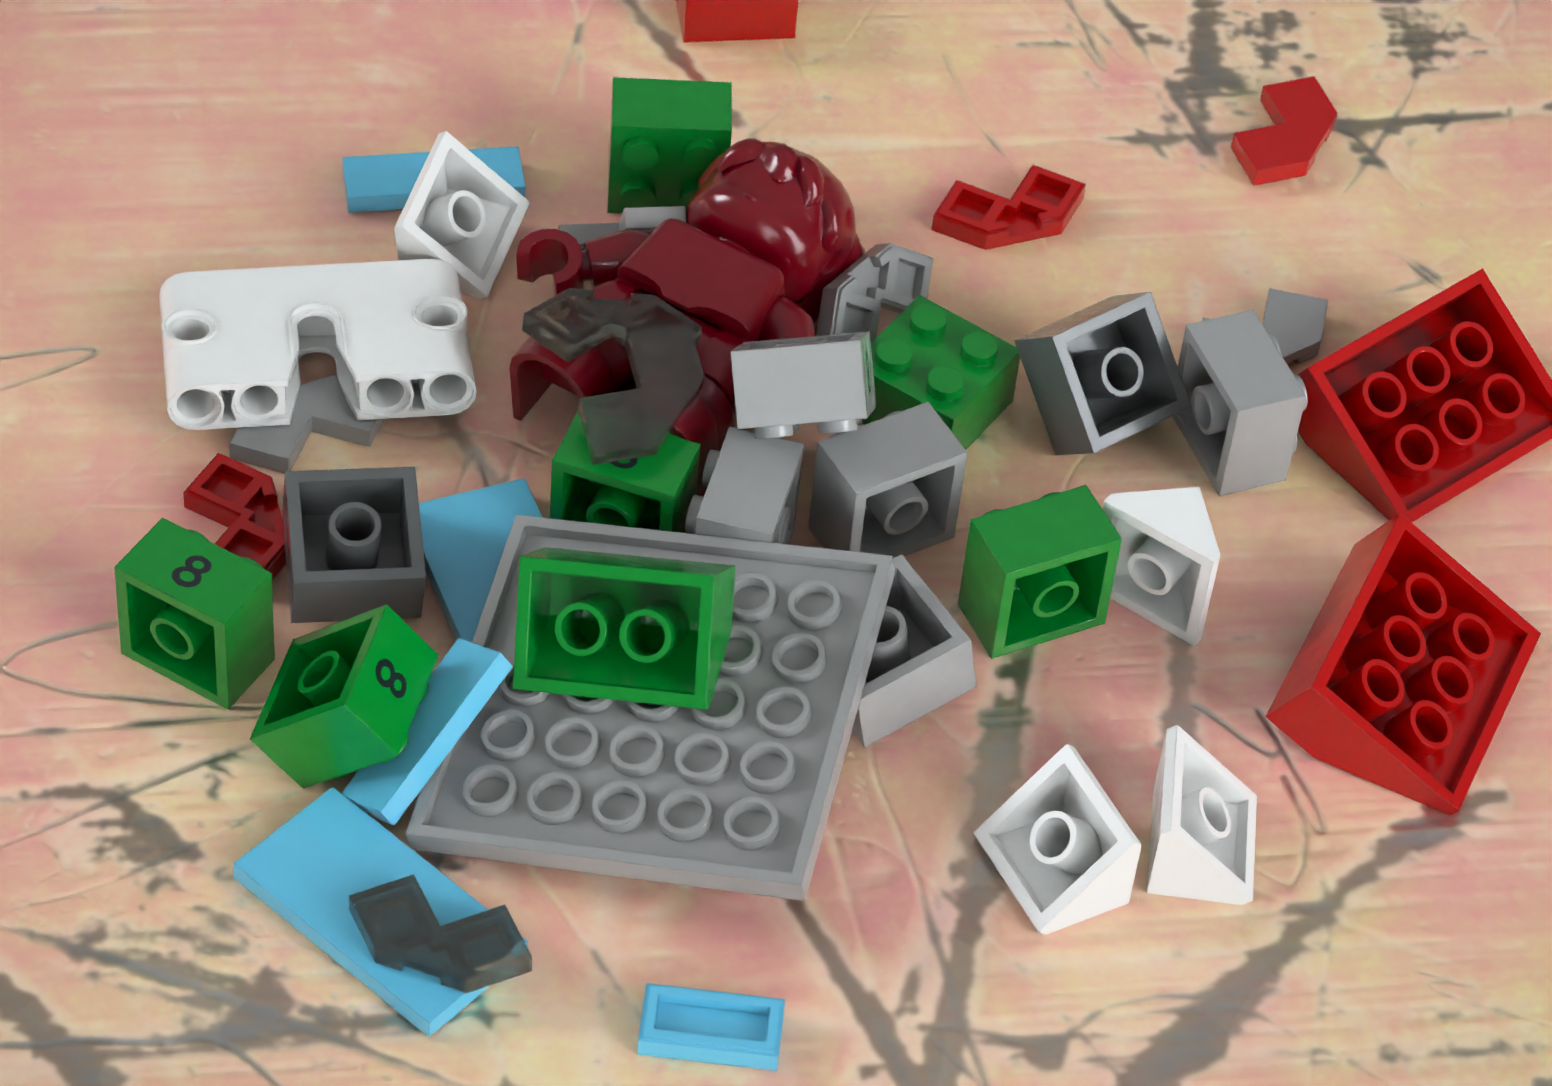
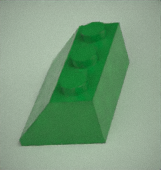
[513,547,735,710]

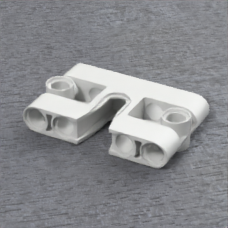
[159,259,477,430]

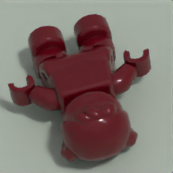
[509,138,865,496]

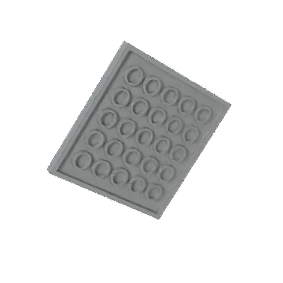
[405,515,895,901]

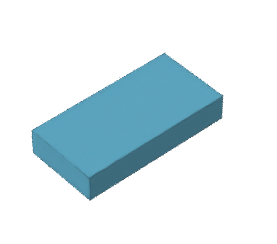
[637,983,785,1071]

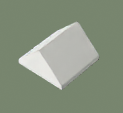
[394,131,530,299]
[1102,487,1220,647]
[1147,725,1257,905]
[973,744,1142,935]

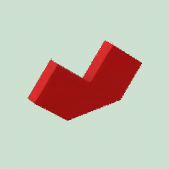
[1231,76,1338,186]
[931,164,1086,250]
[183,453,286,580]

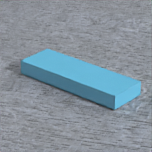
[342,146,526,213]
[342,638,513,826]

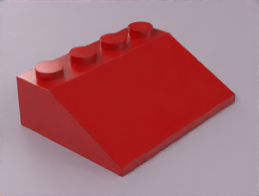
[1297,268,1552,522]
[1265,513,1541,816]

